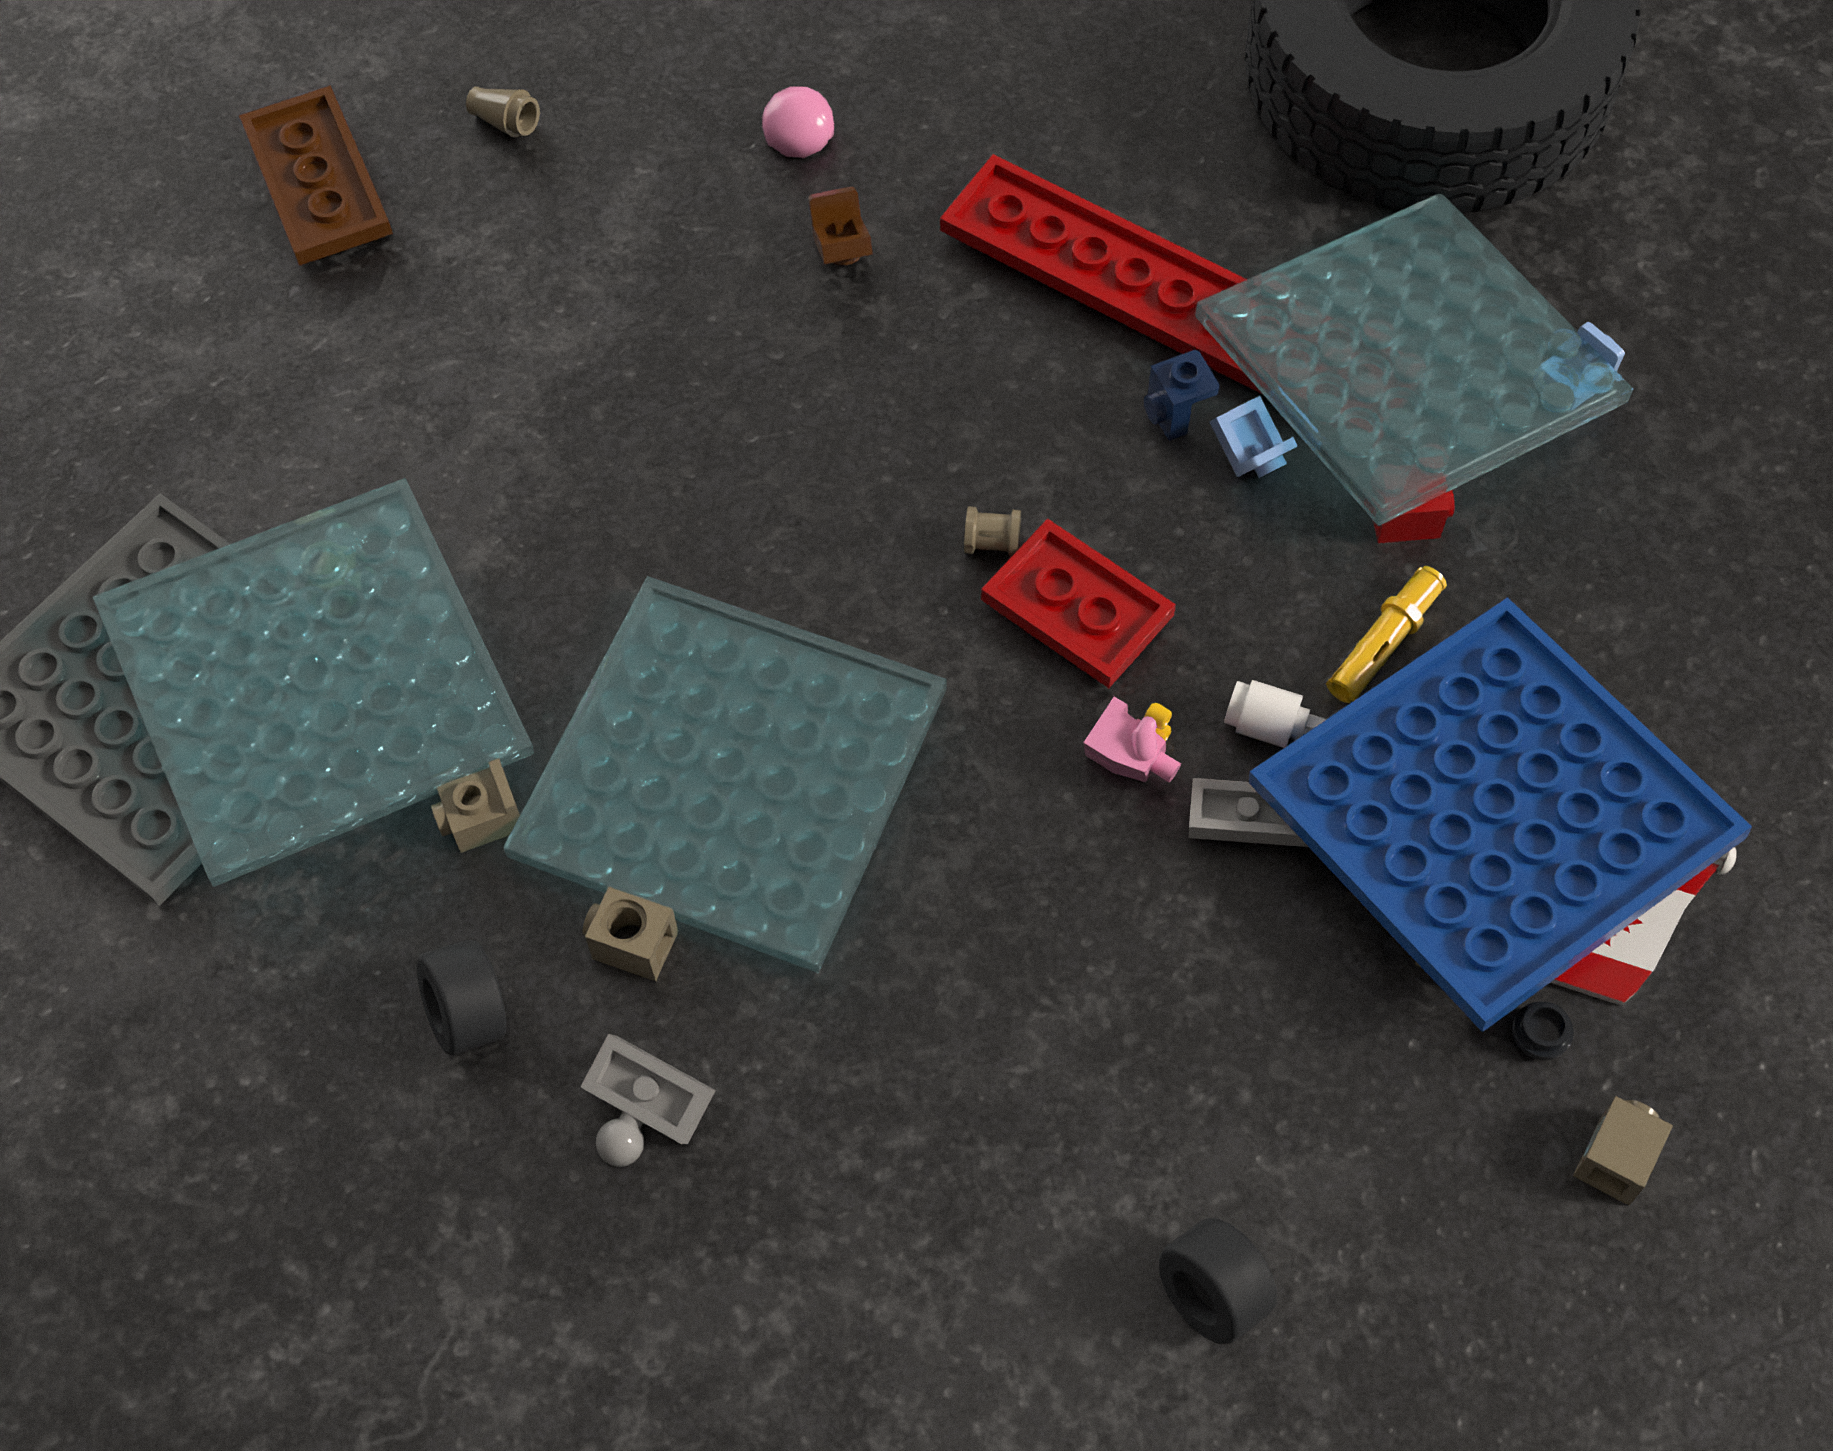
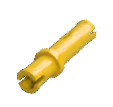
[1326,566,1447,703]

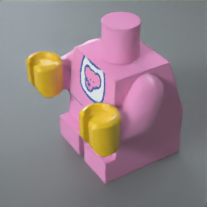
[1083,697,1181,783]

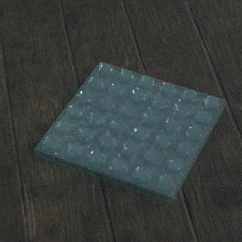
[1195,194,1634,526]
[93,478,534,887]
[503,576,947,973]

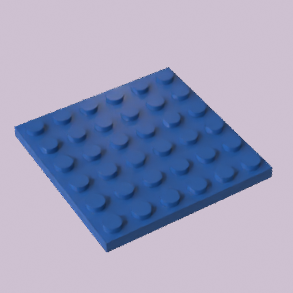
[1249,597,1752,1032]

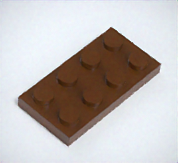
[239,85,393,266]

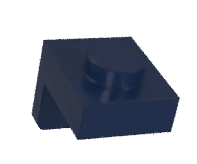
[1144,350,1219,441]

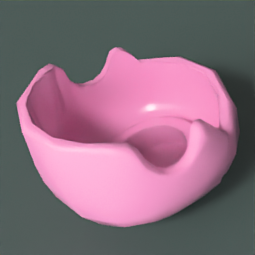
[762,86,834,158]

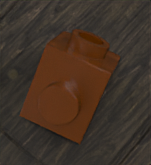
[808,187,873,265]

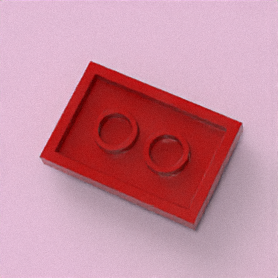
[981,518,1176,688]

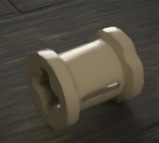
[964,506,1021,557]

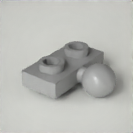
[581,1034,716,1167]

